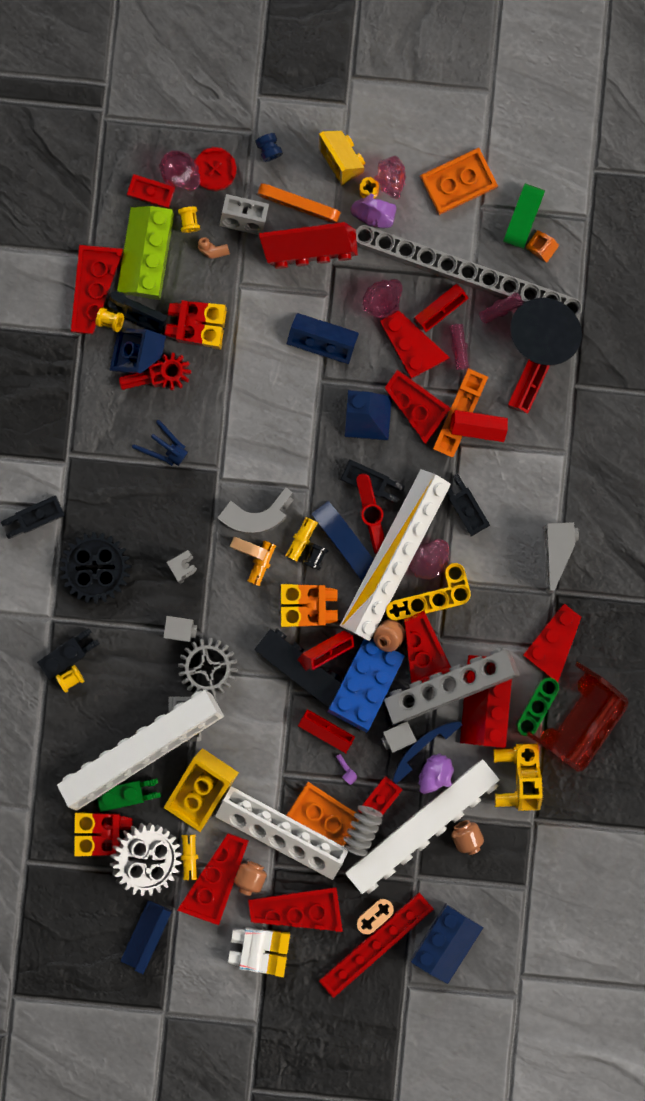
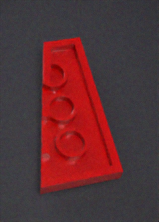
[71,245,124,335]
[177,833,249,925]
[248,887,343,932]

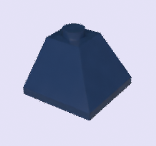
[109,328,166,373]
[345,390,392,441]

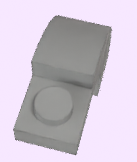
[217,488,294,534]

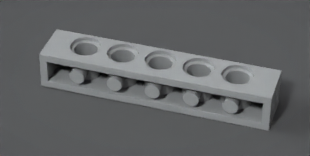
[384,648,520,724]

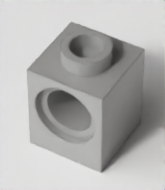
[163,616,197,642]
[381,721,417,753]

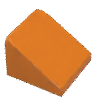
[525,230,559,262]

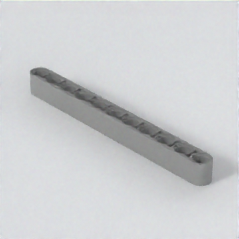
[356,225,582,318]

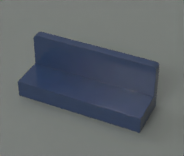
[286,313,359,364]
[121,900,172,974]

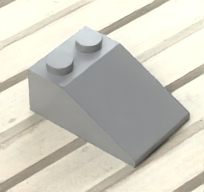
[543,522,579,593]

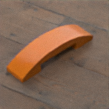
[433,368,488,458]

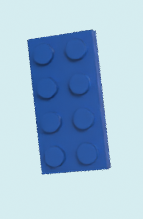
[327,638,405,733]

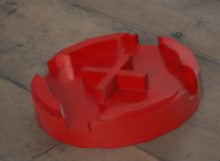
[193,147,237,192]

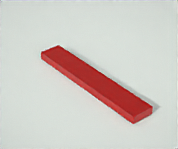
[319,892,434,998]

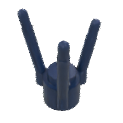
[132,420,188,466]

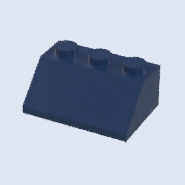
[410,903,484,984]

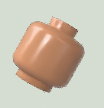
[373,619,406,652]
[452,820,484,855]
[234,861,267,896]

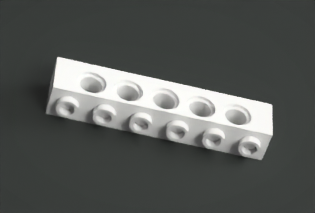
[215,786,348,880]

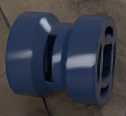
[255,133,283,162]

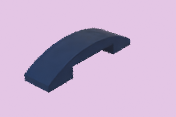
[311,501,374,582]
[393,721,462,784]

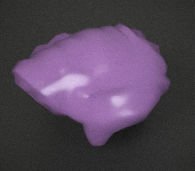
[351,193,397,229]
[418,753,454,794]

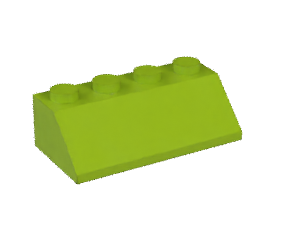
[117,206,174,300]

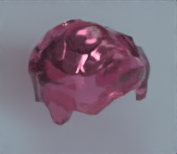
[159,150,200,191]
[374,156,406,199]
[362,279,403,318]
[409,539,450,580]

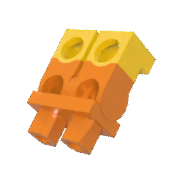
[281,584,338,628]

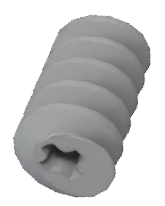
[343,805,383,856]

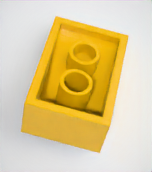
[319,131,366,186]
[164,748,239,832]

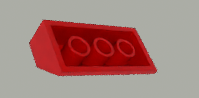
[259,222,358,269]
[460,655,512,748]

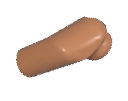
[198,237,230,259]

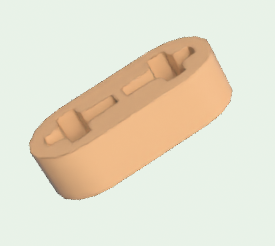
[229,537,267,561]
[357,899,394,934]

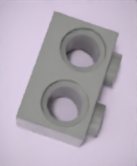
[219,194,269,235]

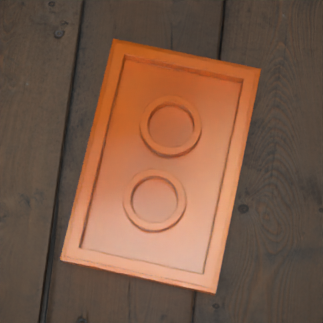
[420,147,498,215]
[286,782,358,847]

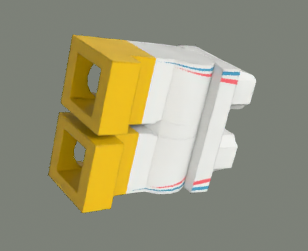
[228,927,290,977]

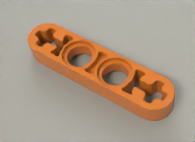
[257,183,341,223]

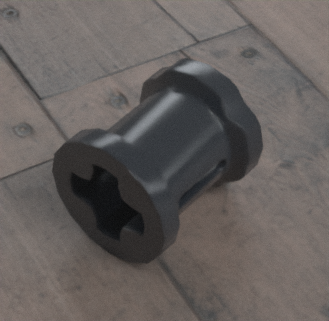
[302,543,329,571]

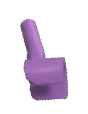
[336,754,357,785]

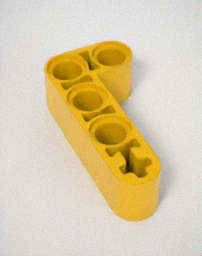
[386,563,471,621]

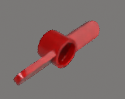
[356,474,385,554]

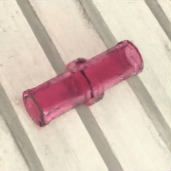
[479,292,523,324]
[449,324,470,370]

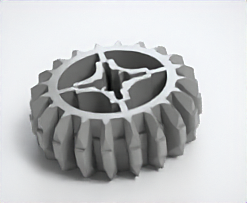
[178,638,238,697]

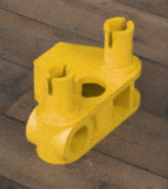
[493,743,542,811]

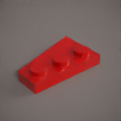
[380,311,450,379]
[385,370,451,444]
[523,604,581,682]
[404,611,451,684]

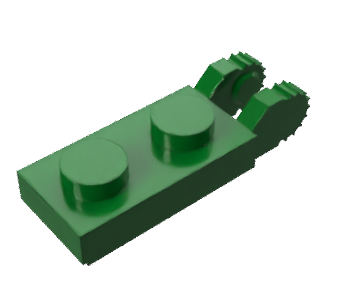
[98,779,161,812]

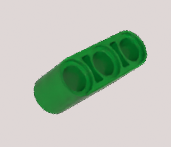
[503,183,545,249]
[516,678,559,736]

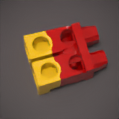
[165,300,227,350]
[74,812,133,856]

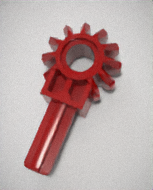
[119,352,192,391]

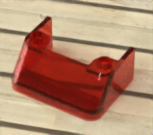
[527,662,628,772]

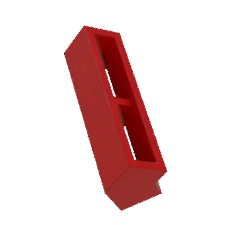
[413,284,469,332]
[508,360,550,414]
[449,410,508,442]
[298,630,354,671]
[298,709,355,753]

